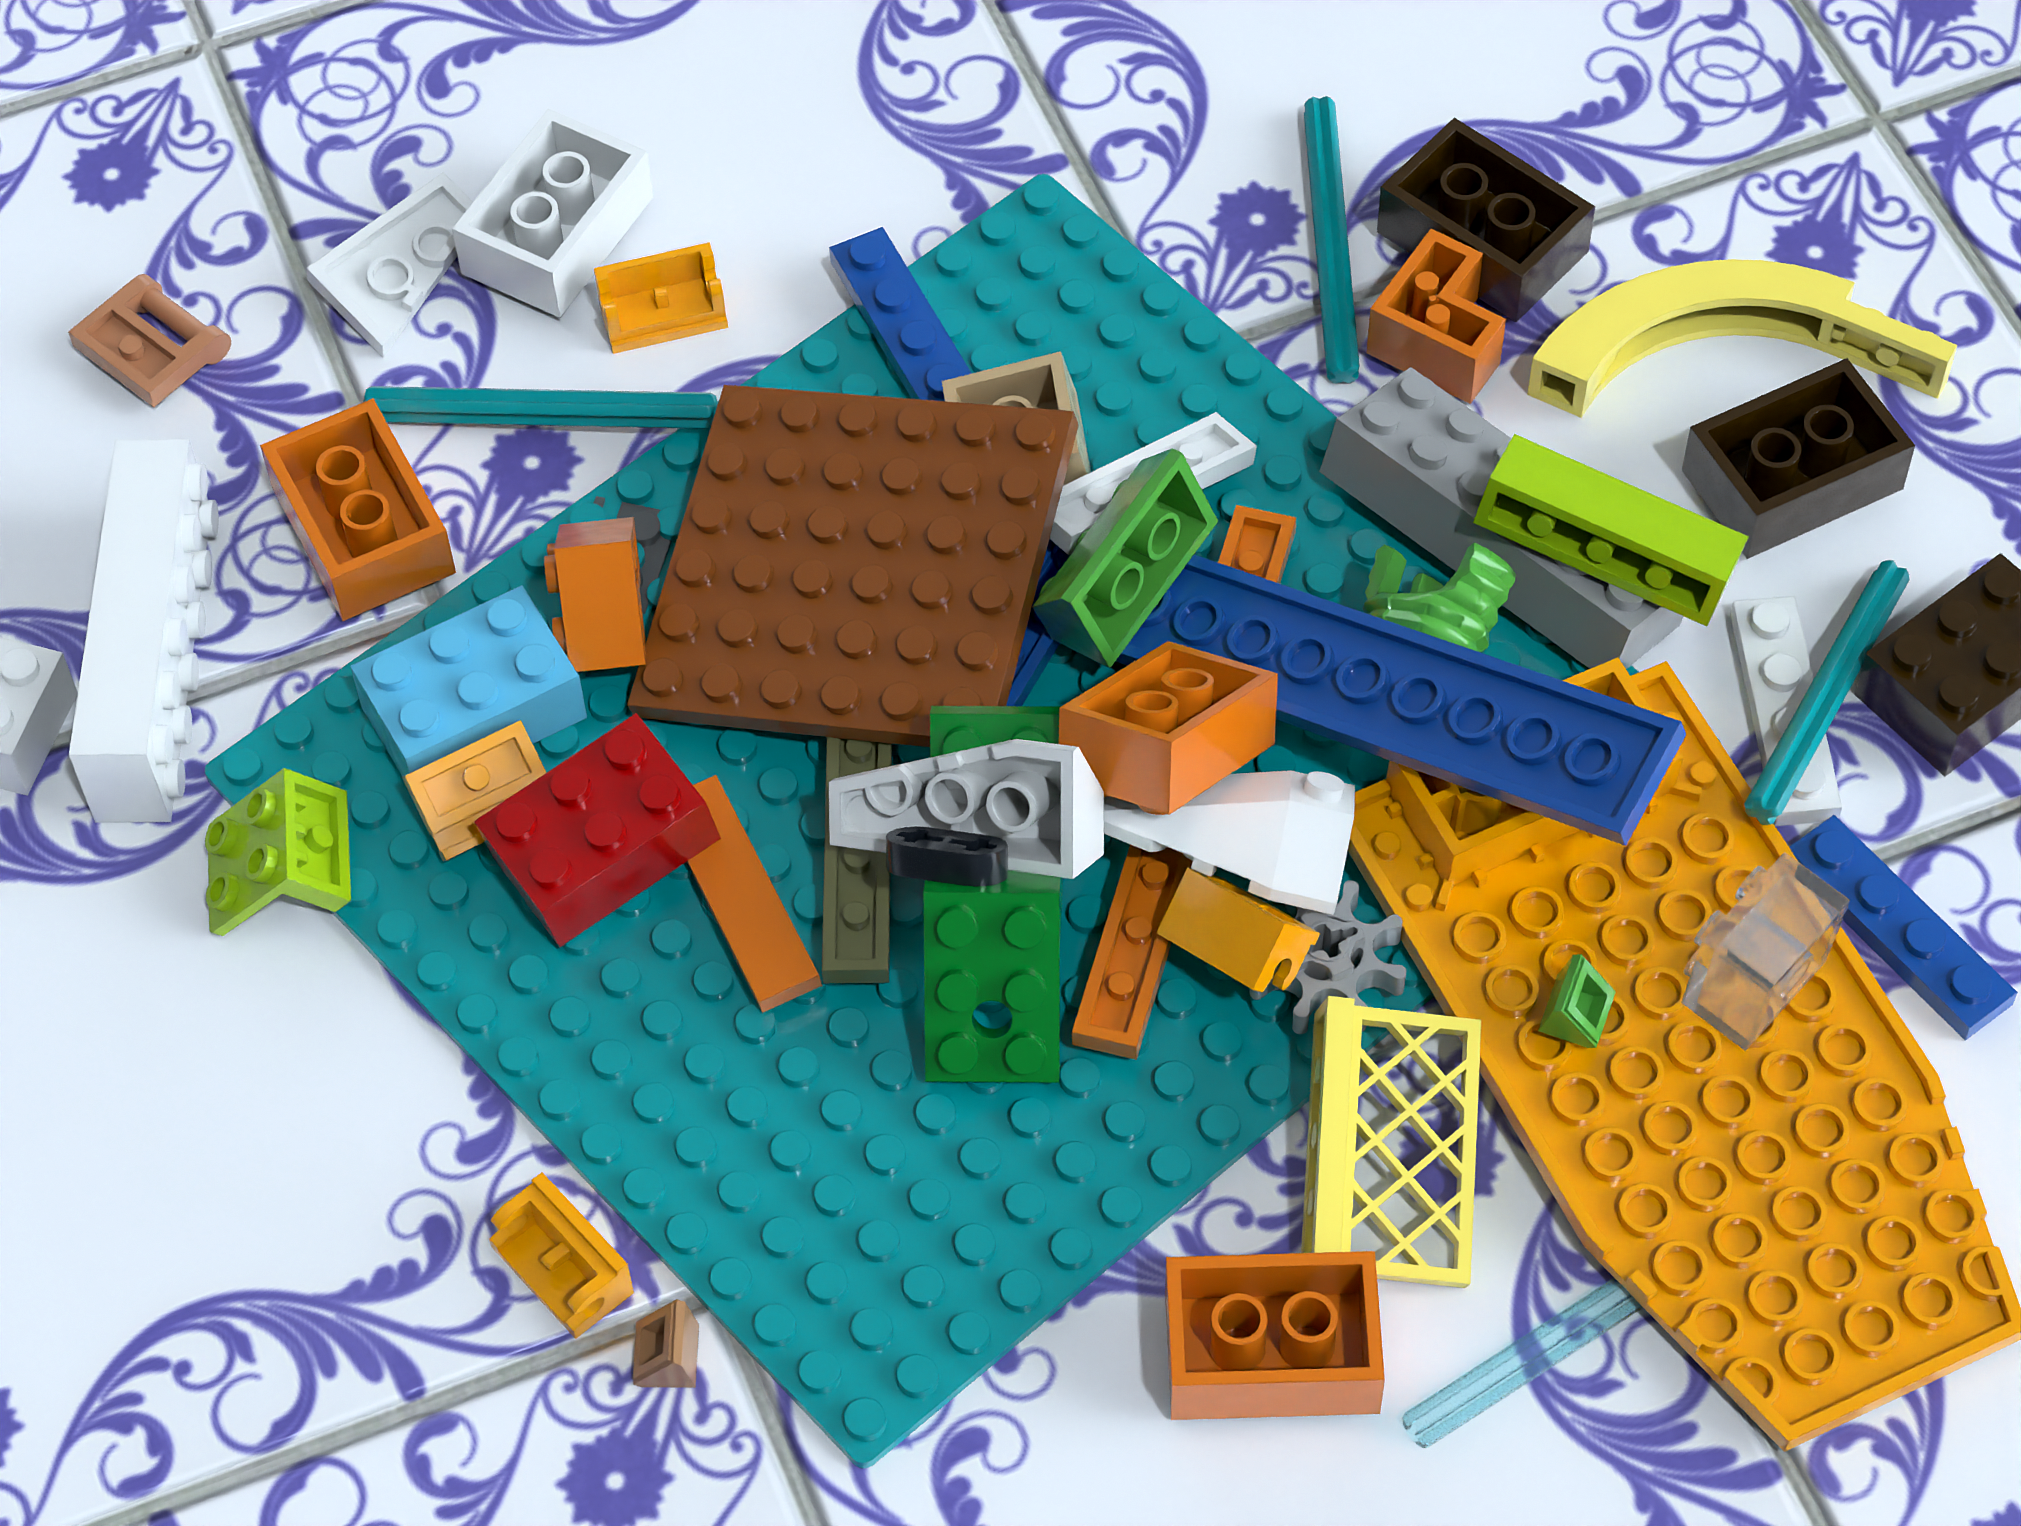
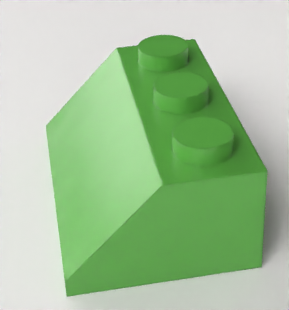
[1032,448,1218,668]

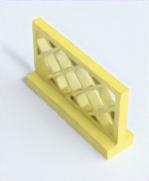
[1301,996,1481,1288]

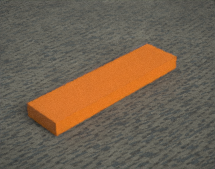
[686,775,822,1013]

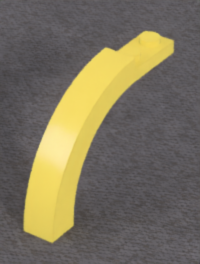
[1527,259,1957,418]

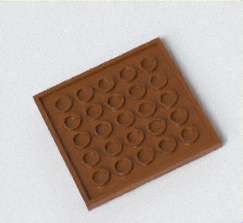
[627,385,1079,747]

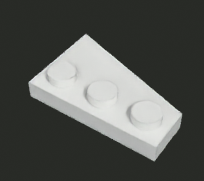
[306,172,473,358]

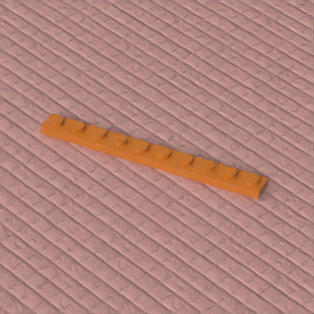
[1072,505,1296,1060]

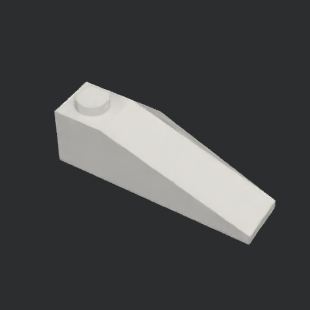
[829,739,1104,879]
[1104,771,1355,915]

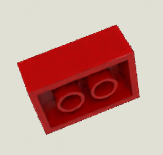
[474,713,721,948]

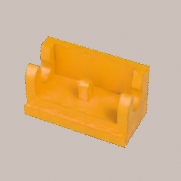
[594,242,728,354]
[1156,867,1320,992]
[489,1172,634,1339]

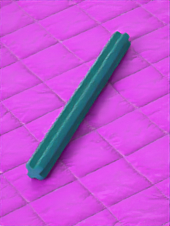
[1304,96,1360,384]
[363,386,718,429]
[1744,560,1910,825]

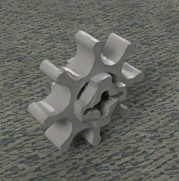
[1249,880,1406,1034]

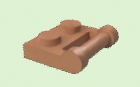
[68,274,231,407]

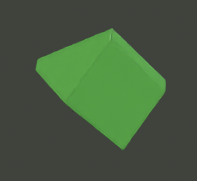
[1538,954,1616,1048]

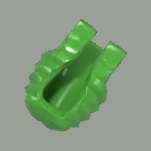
[1362,542,1516,653]

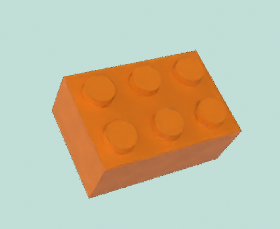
[260,398,456,621]
[1059,641,1278,815]
[1165,1251,1385,1420]

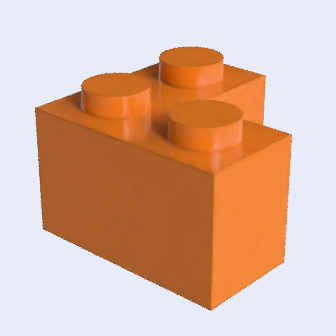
[1366,229,1506,404]
[544,517,646,672]

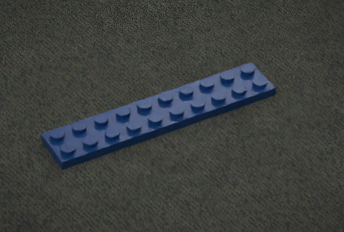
[1116,554,1686,846]

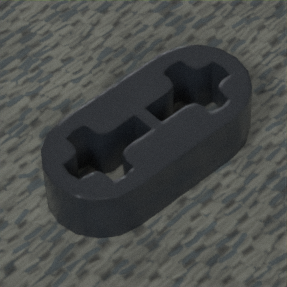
[886,826,1008,887]

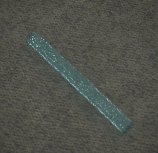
[1402,1278,1643,1448]

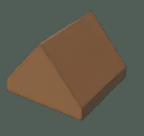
[633,1299,699,1388]

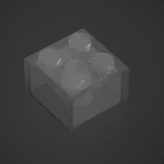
[1681,852,1850,1051]

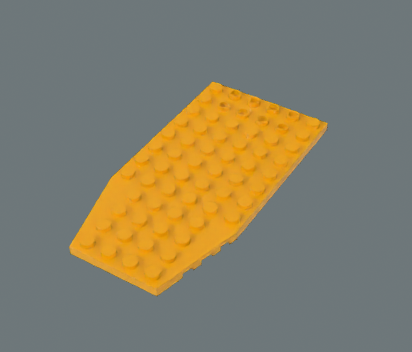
[1347,657,2021,1452]

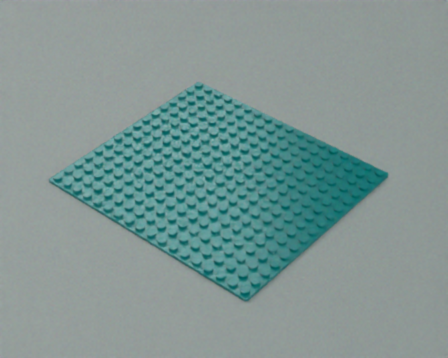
[205,174,1721,1469]

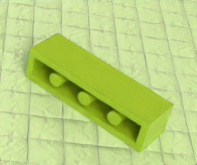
[1473,434,1749,627]

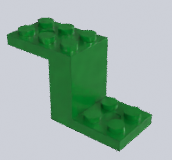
[923,706,1063,1083]

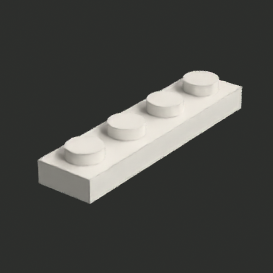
[1050,412,1257,555]
[1730,596,1842,826]

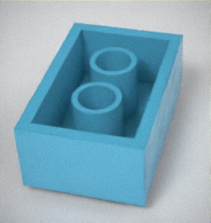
[350,585,587,777]

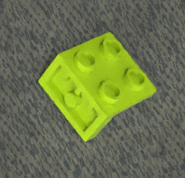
[205,768,351,936]

